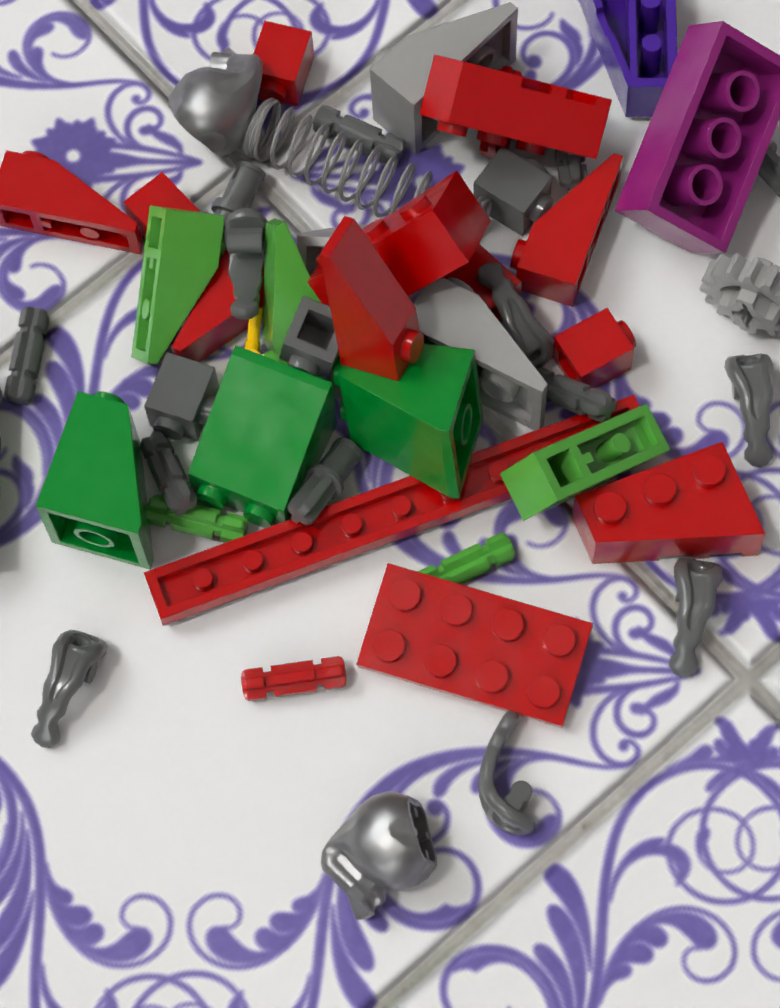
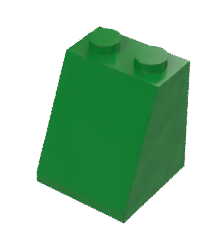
[333,344,484,499]
[188,345,337,528]
[35,391,154,570]

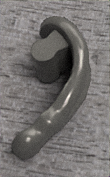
[224,208,268,320]
[477,262,555,369]
[724,353,774,467]
[668,558,722,677]
[31,630,108,748]
[478,711,535,836]

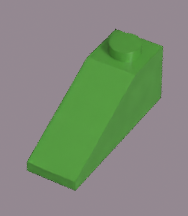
[131,205,226,364]
[262,218,339,377]
[500,403,670,521]

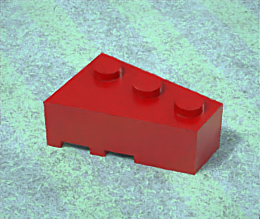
[419,54,612,159]
[307,170,491,306]

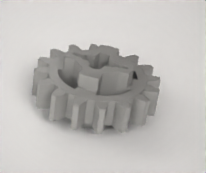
[699,253,780,337]

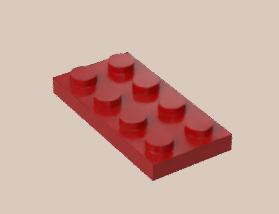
[356,563,593,728]

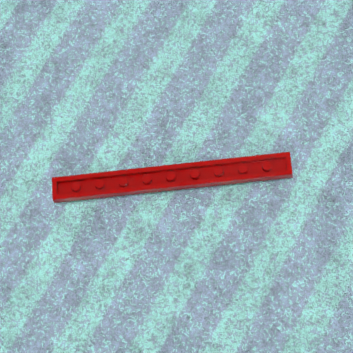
[143,395,639,626]

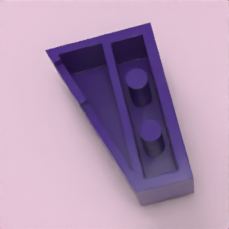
[578,0,678,117]

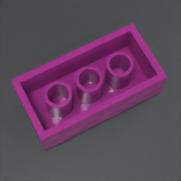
[614,21,780,254]

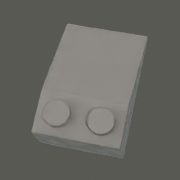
[370,2,518,155]
[414,277,548,431]

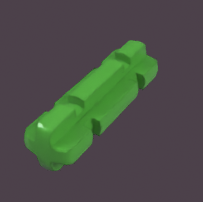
[146,494,248,543]
[417,532,515,584]

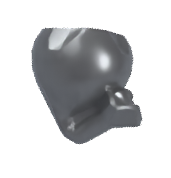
[168,47,263,157]
[321,791,437,920]

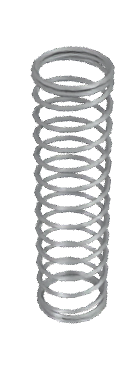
[243,97,492,218]

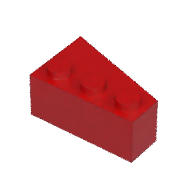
[572,442,766,564]

